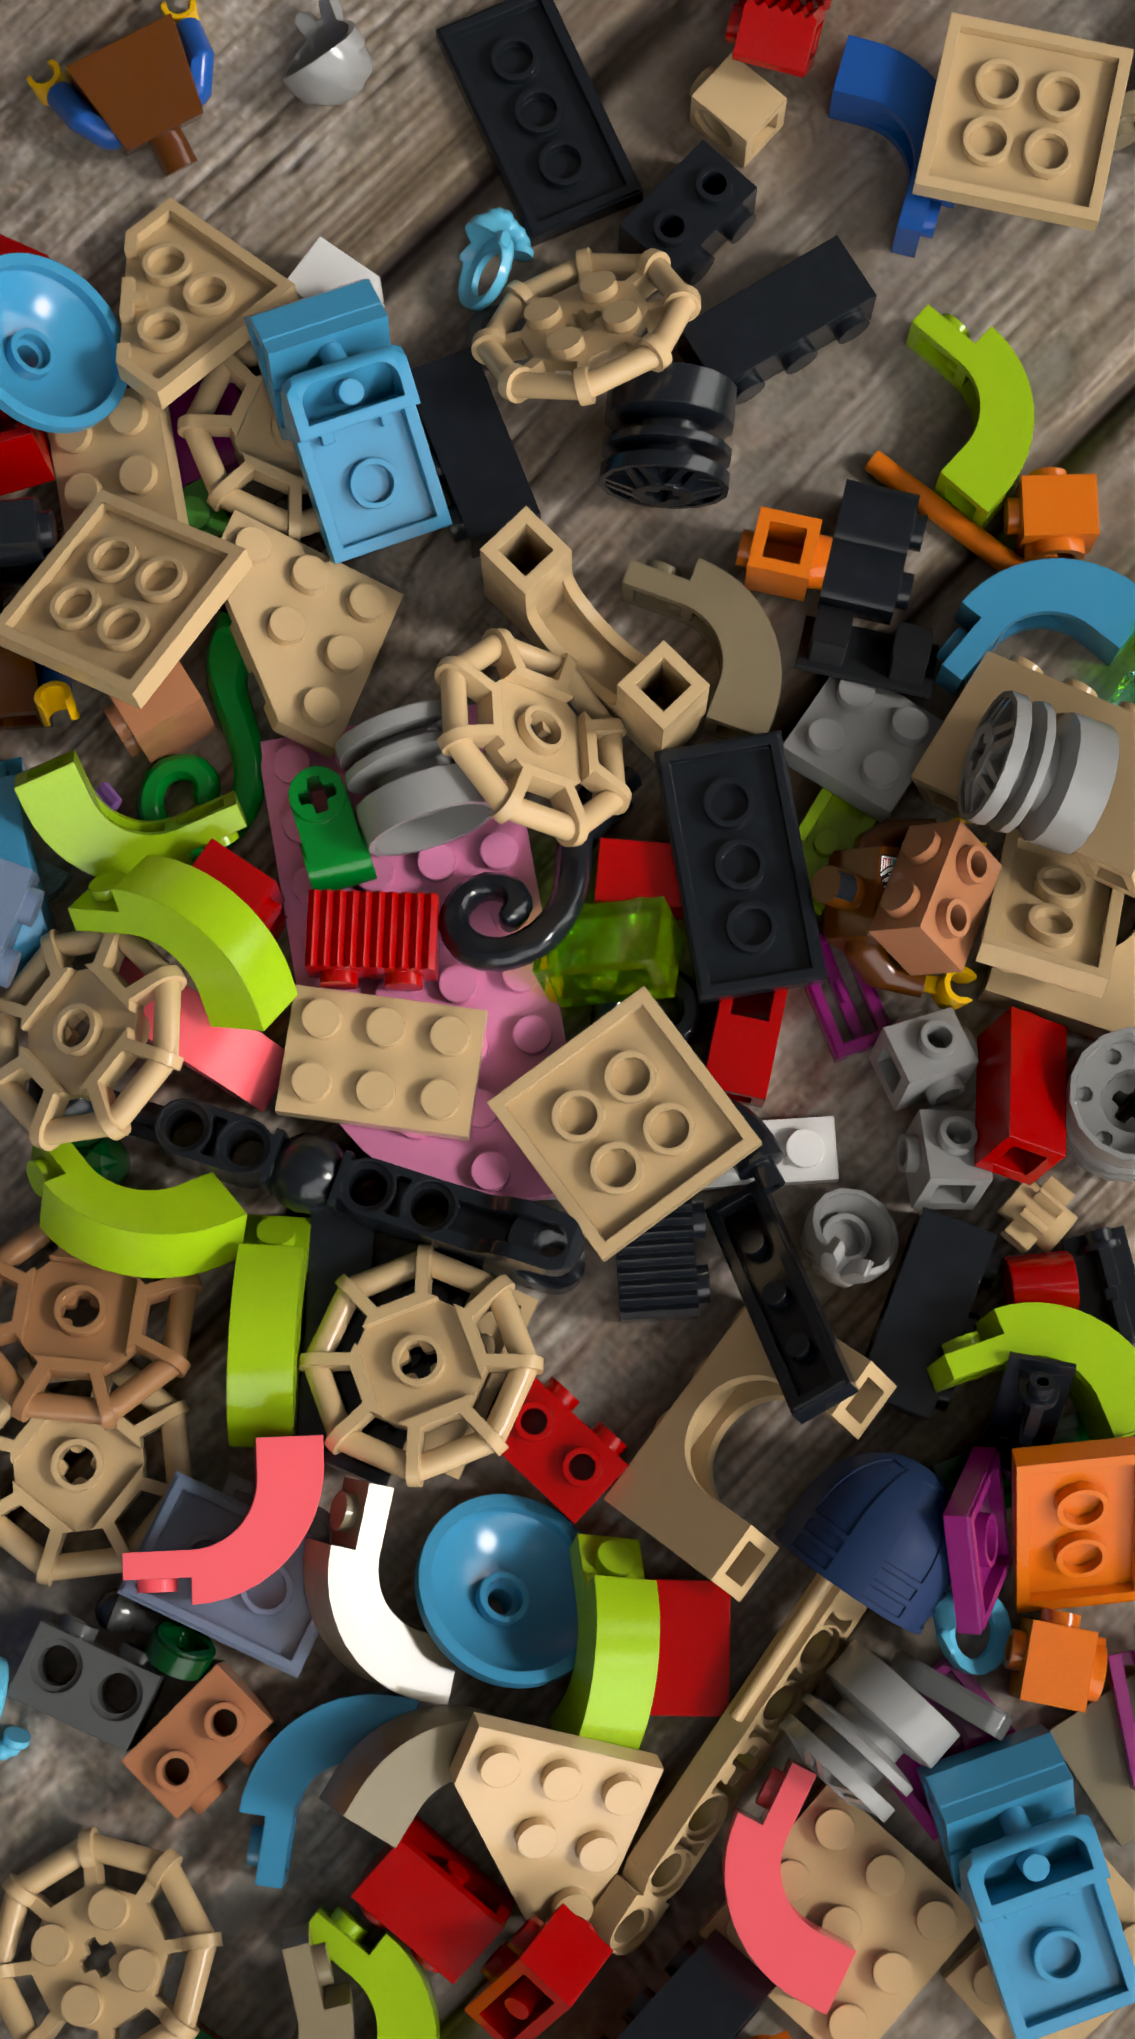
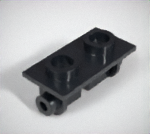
[1061,1225,1135,1347]
[982,1351,1076,1482]

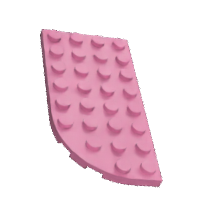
[260,704,566,1202]

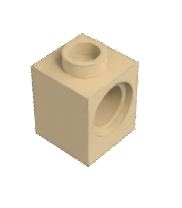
[689,53,787,168]

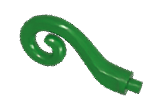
[136,612,265,859]

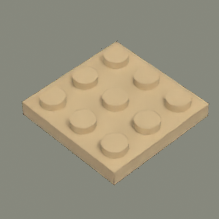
[912,12,1134,232]
[0,489,254,709]
[486,986,763,1262]
[699,1783,975,2039]

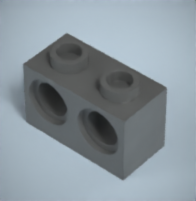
[6,1613,168,1751]

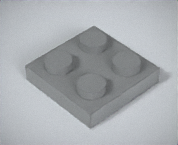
[783,677,944,822]

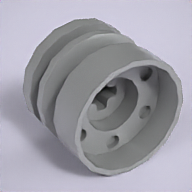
[957,690,1120,854]
[335,700,491,856]
[1066,1027,1135,1183]
[779,1639,960,1823]

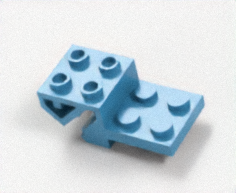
[243,279,453,564]
[916,1723,1135,2039]

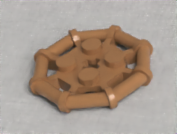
[0,1219,203,1431]

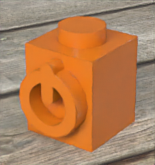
[1003,467,1100,561]
[735,506,833,602]
[1004,1607,1108,1713]

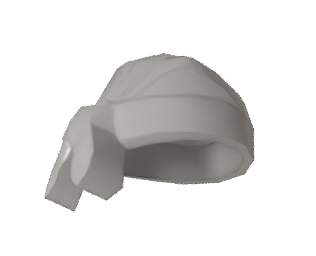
[281,0,372,107]
[800,1188,899,1289]

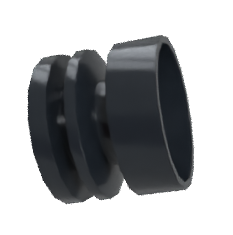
[599,362,737,509]

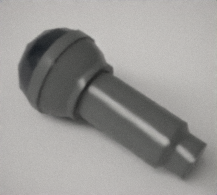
[95,1587,175,1637]

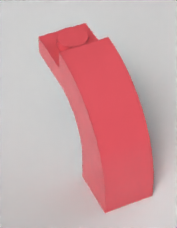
[118,957,285,1112]
[122,1435,324,1605]
[722,1758,856,2015]

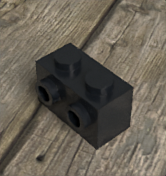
[618,140,757,286]

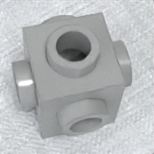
[869,1007,979,1111]
[896,1105,993,1210]

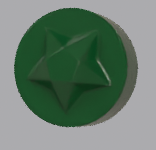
[71,1137,131,1186]
[145,1621,216,1681]

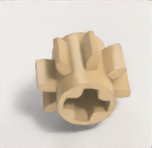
[997,1175,1078,1254]

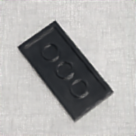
[436,0,643,247]
[654,730,827,1004]

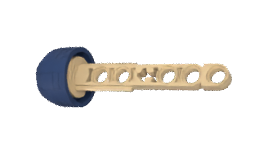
[589,1452,952,1955]

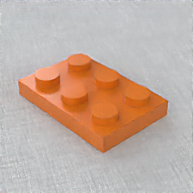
[1012,1436,1135,1613]

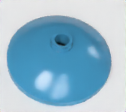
[0,253,127,433]
[414,1494,581,1689]

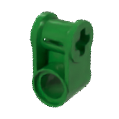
[288,766,377,891]

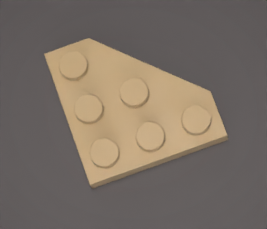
[116,197,298,410]
[221,510,404,758]
[449,1712,664,1922]

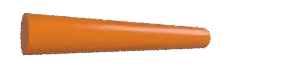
[864,450,1026,572]

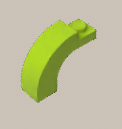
[905,304,1034,528]
[14,749,247,877]
[68,855,298,1031]
[26,1142,247,1278]
[226,1214,311,1448]
[926,1302,1135,1440]
[550,1533,660,1750]
[308,1904,440,2039]

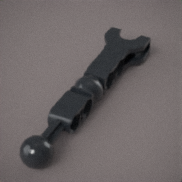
[28,1078,586,1295]

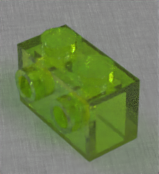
[532,896,683,1007]

